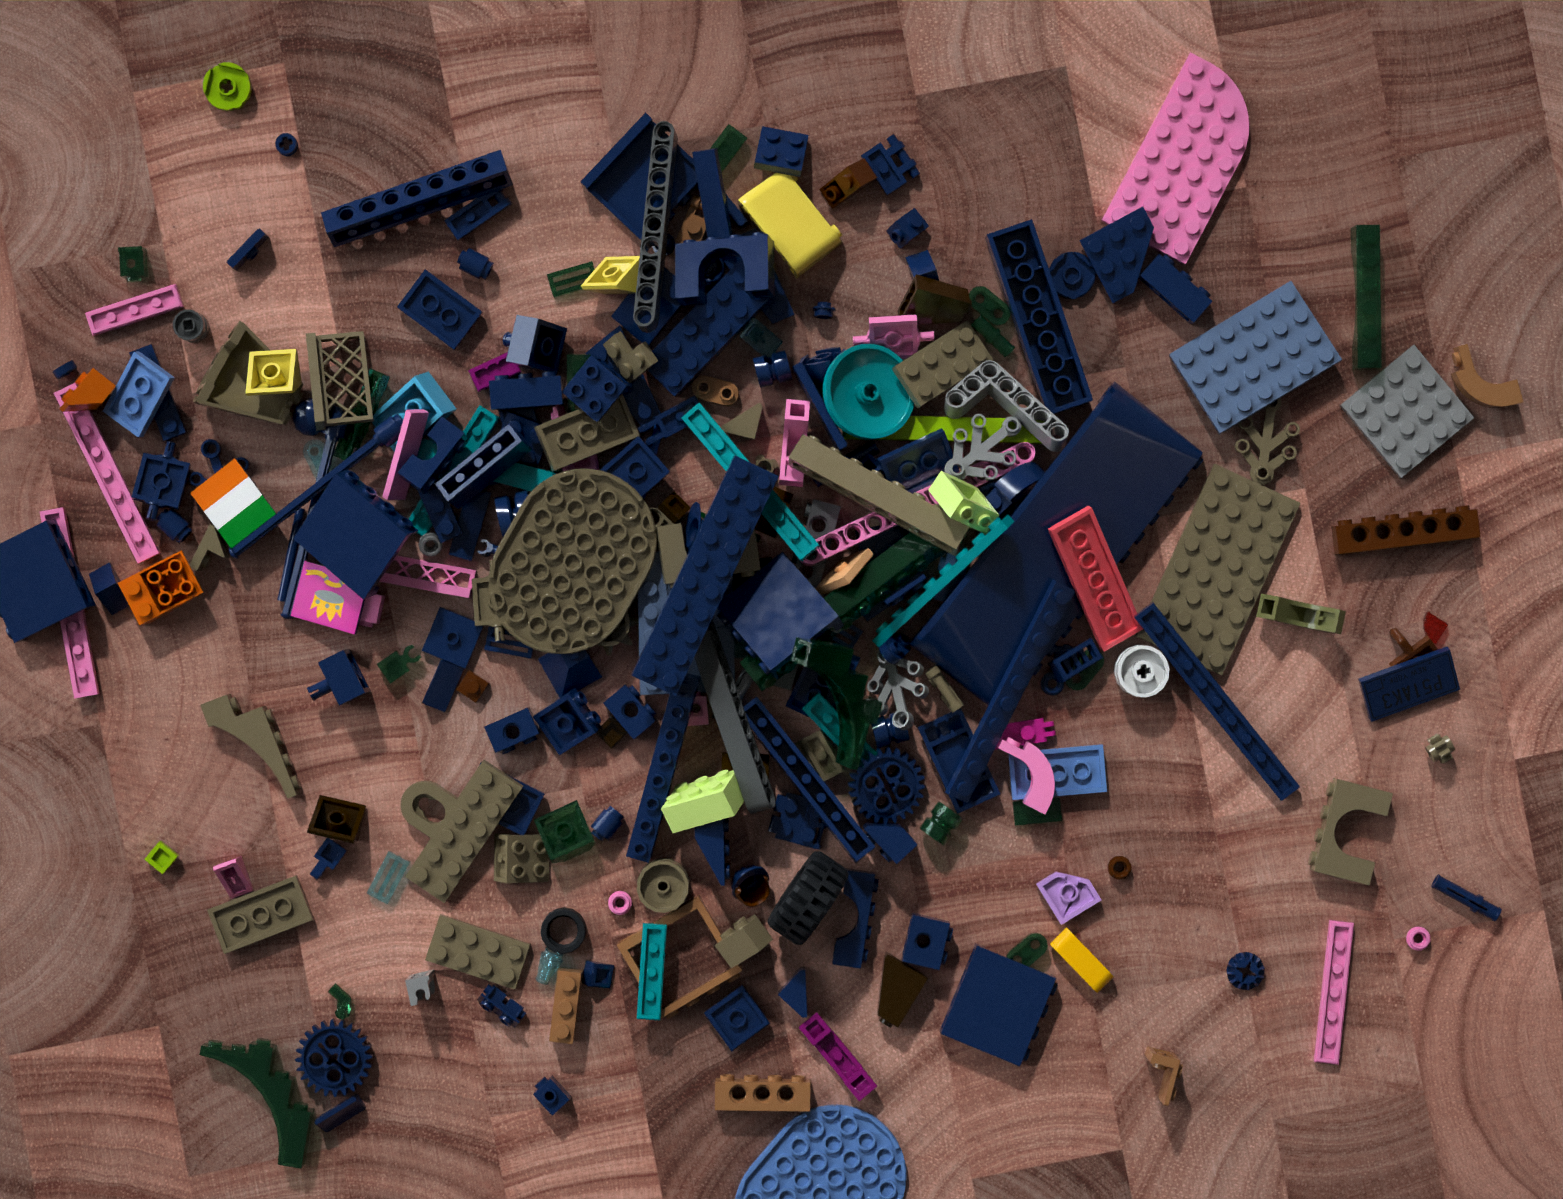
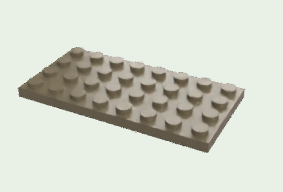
[1135,464,1300,675]

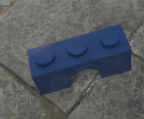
[398,417,468,494]

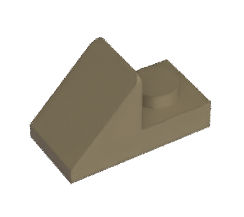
[189,524,229,571]

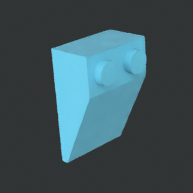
[372,371,457,452]

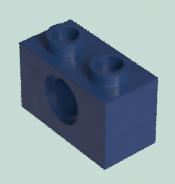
[603,684,656,739]
[484,707,541,754]

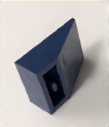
[695,818,730,886]

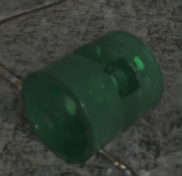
[919,801,963,846]

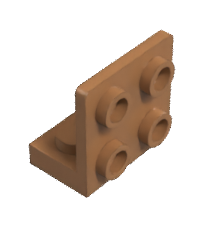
[1145,1046,1183,1106]

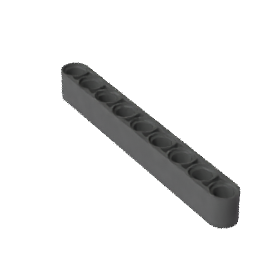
[633,121,678,333]
[694,618,776,814]

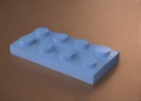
[1008,744,1107,800]

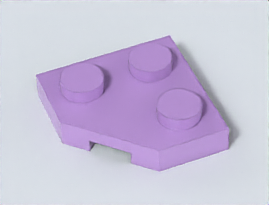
[1036,871,1101,925]

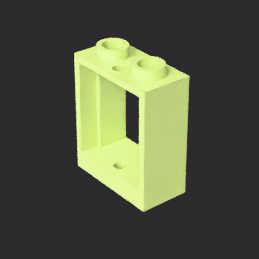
[928,471,999,534]

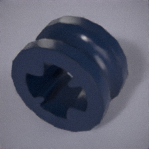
[275,133,298,156]

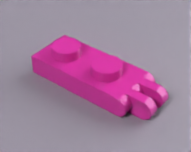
[995,718,1056,749]

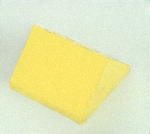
[581,256,640,294]
[246,349,302,396]

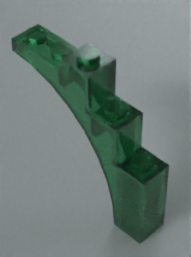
[790,637,883,770]
[199,1038,314,1169]

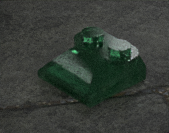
[534,800,596,863]

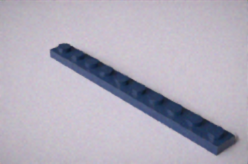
[945,579,1075,803]
[1134,602,1300,801]

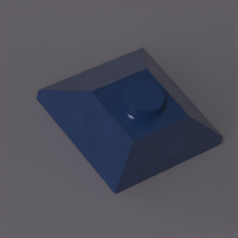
[538,649,602,698]

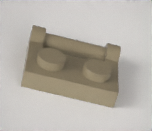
[925,665,964,713]

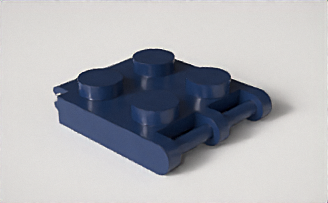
[768,792,827,850]

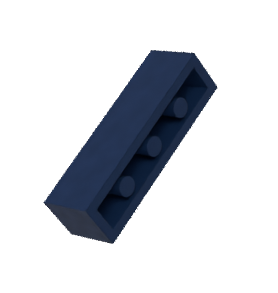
[436,424,532,509]

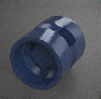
[753,350,792,388]
[870,712,910,748]

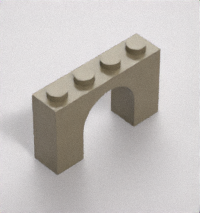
[656,523,761,588]
[1308,778,1393,885]

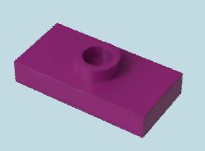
[468,352,522,392]

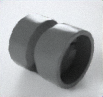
[173,310,210,343]

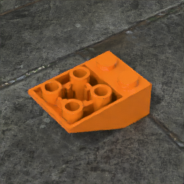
[118,550,204,625]

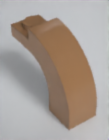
[1451,344,1524,408]

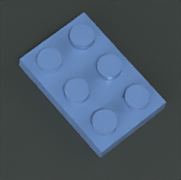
[103,351,175,438]

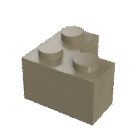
[714,914,773,969]

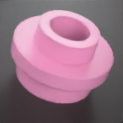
[608,891,632,915]
[1406,927,1430,951]

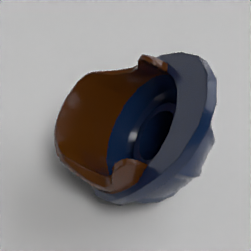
[731,865,769,907]

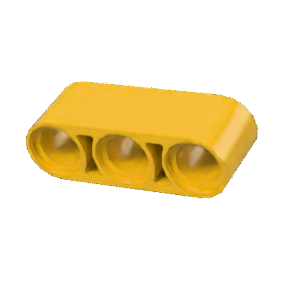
[1050,927,1114,993]

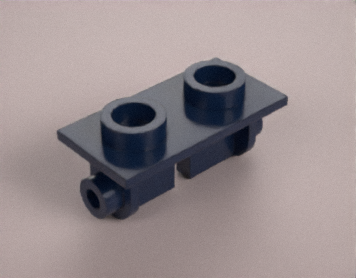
[477,984,526,1028]

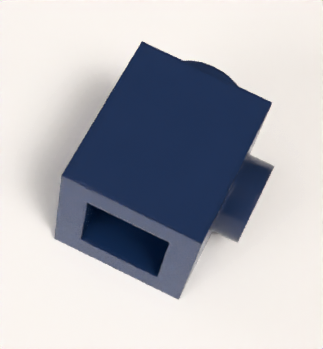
[533,1075,571,1116]

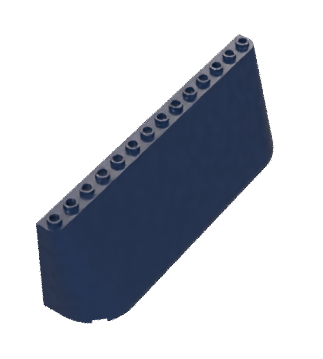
[910,382,1204,706]

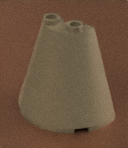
[193,321,304,425]

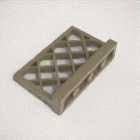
[306,331,373,431]

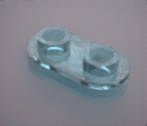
[303,440,337,478]

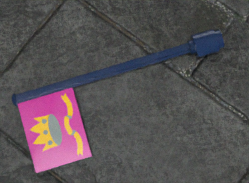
[280,406,365,634]

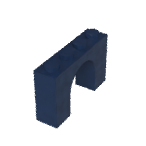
[675,232,775,306]

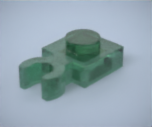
[377,645,422,684]

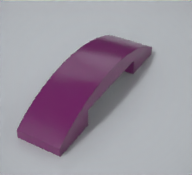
[798,1012,877,1101]

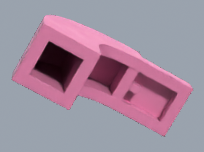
[779,399,810,487]
[997,737,1055,814]

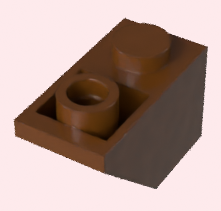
[819,158,877,209]

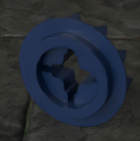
[1226,952,1265,990]

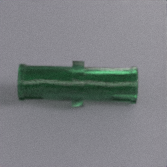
[971,315,1015,358]

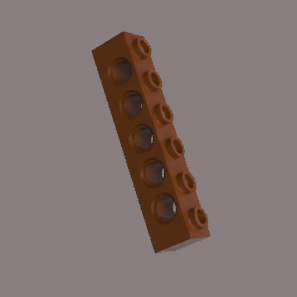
[1331,505,1481,555]

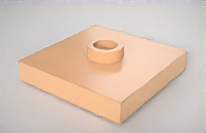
[815,548,873,595]

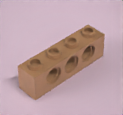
[715,1074,811,1112]

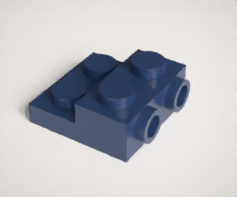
[533,688,601,755]

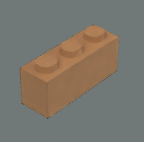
[549,967,583,1044]

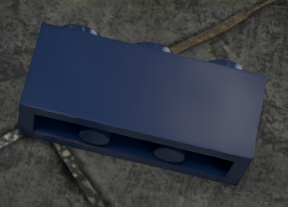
[1138,254,1212,325]
[489,372,564,410]

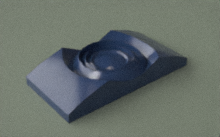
[918,708,1000,814]

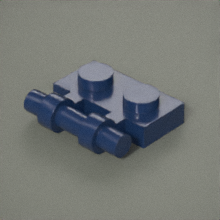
[861,134,921,196]

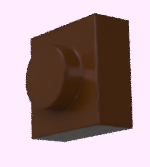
[456,670,489,703]

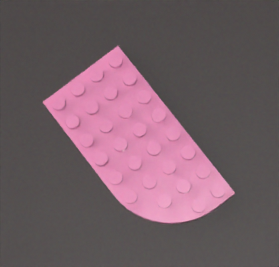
[1101,52,1249,265]

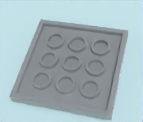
[1339,345,1474,478]

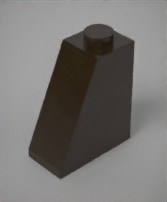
[897,274,972,325]
[877,952,928,1028]

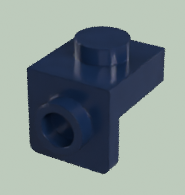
[886,208,929,249]

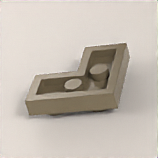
[603,331,658,383]

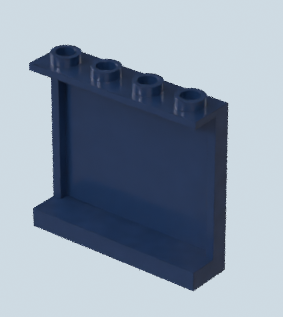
[580,112,699,240]
[293,469,418,600]
[0,519,96,643]
[717,551,844,680]
[939,943,1058,1066]

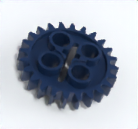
[848,746,925,824]
[295,1018,373,1097]

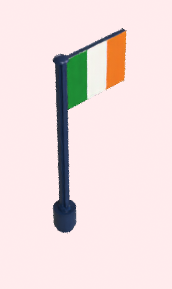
[190,413,403,559]

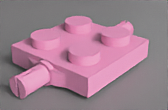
[853,315,934,359]

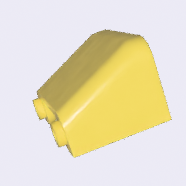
[738,173,842,278]

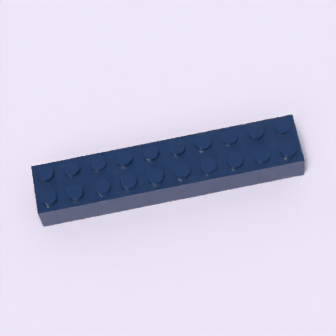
[631,456,779,696]

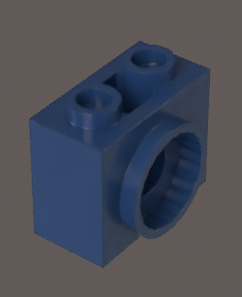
[901,913,953,970]

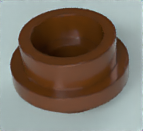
[1107,856,1132,880]

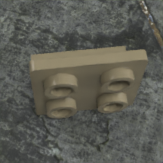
[494,833,550,883]

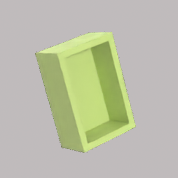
[661,770,744,833]

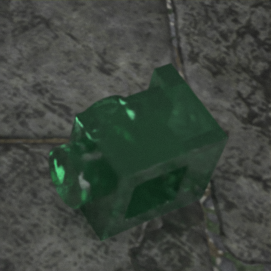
[118,246,148,282]

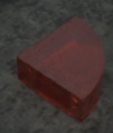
[1423,612,1448,644]

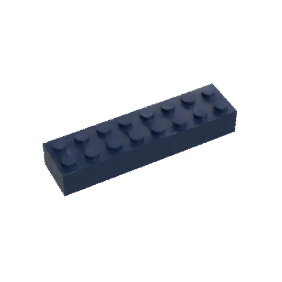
[985,219,1093,414]

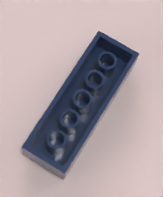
[648,260,776,397]

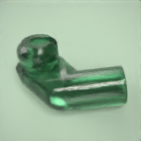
[328,983,352,1019]

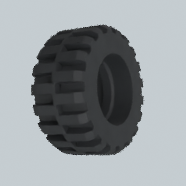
[768,851,849,945]

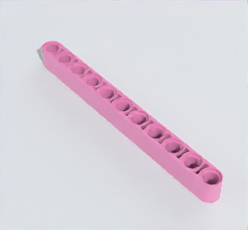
[799,442,1035,566]

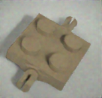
[471,560,505,641]

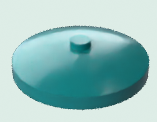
[823,344,914,440]

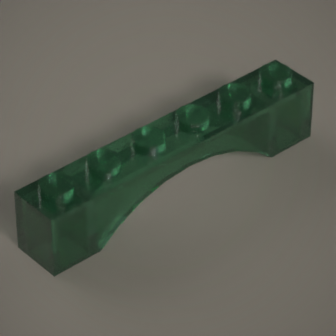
[1351,225,1382,370]

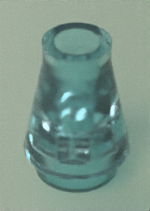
[535,947,563,985]

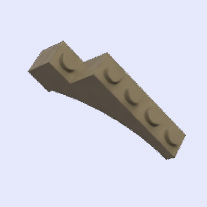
[200,694,301,798]

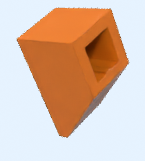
[59,368,116,412]

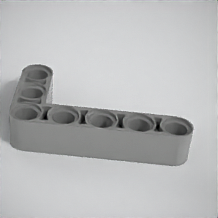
[944,360,1069,452]

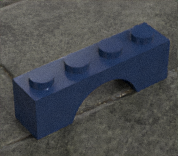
[832,868,879,969]

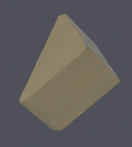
[721,403,763,440]

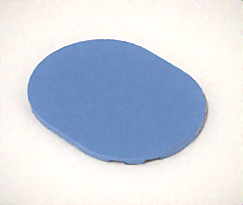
[735,1104,907,1199]

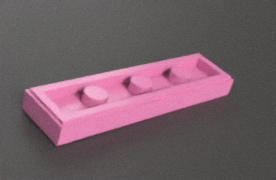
[85,284,184,336]
[382,409,429,501]

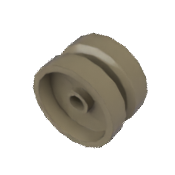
[637,858,690,913]

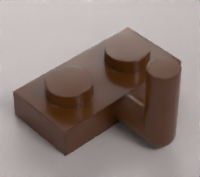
[1389,628,1438,667]

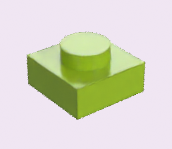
[144,841,179,874]

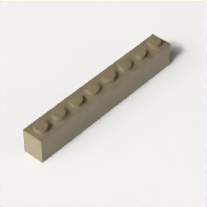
[788,434,970,556]

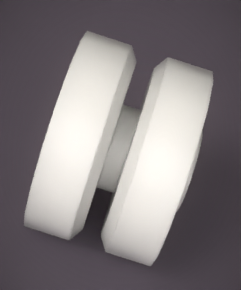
[1114,645,1170,698]

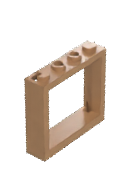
[617,895,742,1019]

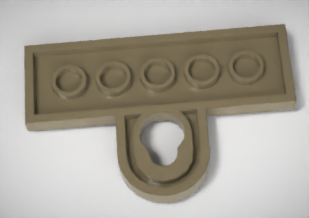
[401,759,523,903]

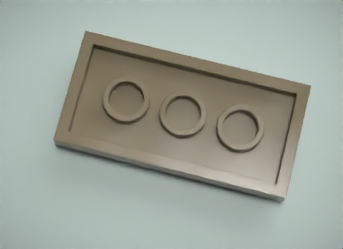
[892,320,993,408]
[534,394,640,472]
[207,875,314,954]
[425,914,531,990]

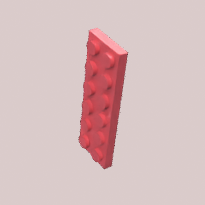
[1048,506,1143,652]

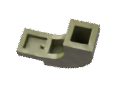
[1256,594,1346,634]

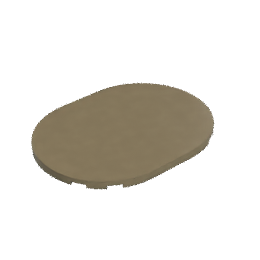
[489,468,657,654]

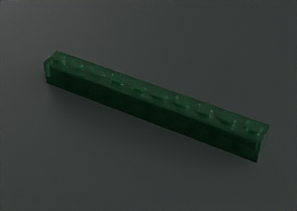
[740,532,946,692]

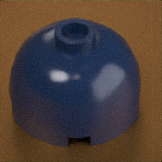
[800,347,846,387]

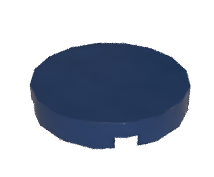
[1049,252,1095,299]

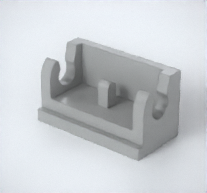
[405,969,435,1006]

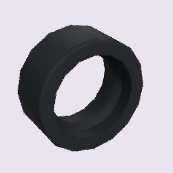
[540,907,587,954]

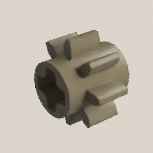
[1425,734,1455,764]

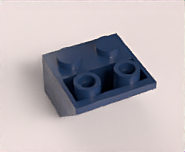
[863,822,918,864]

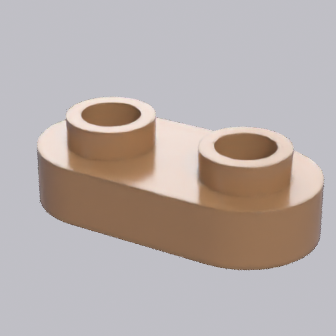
[692,376,739,406]

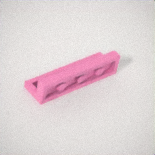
[379,555,476,598]

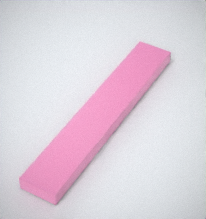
[1314,920,1354,1065]

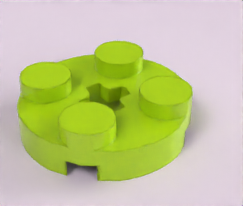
[203,62,252,111]

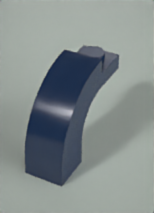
[985,462,1045,519]

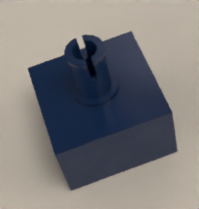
[503,315,567,374]
[307,649,371,705]

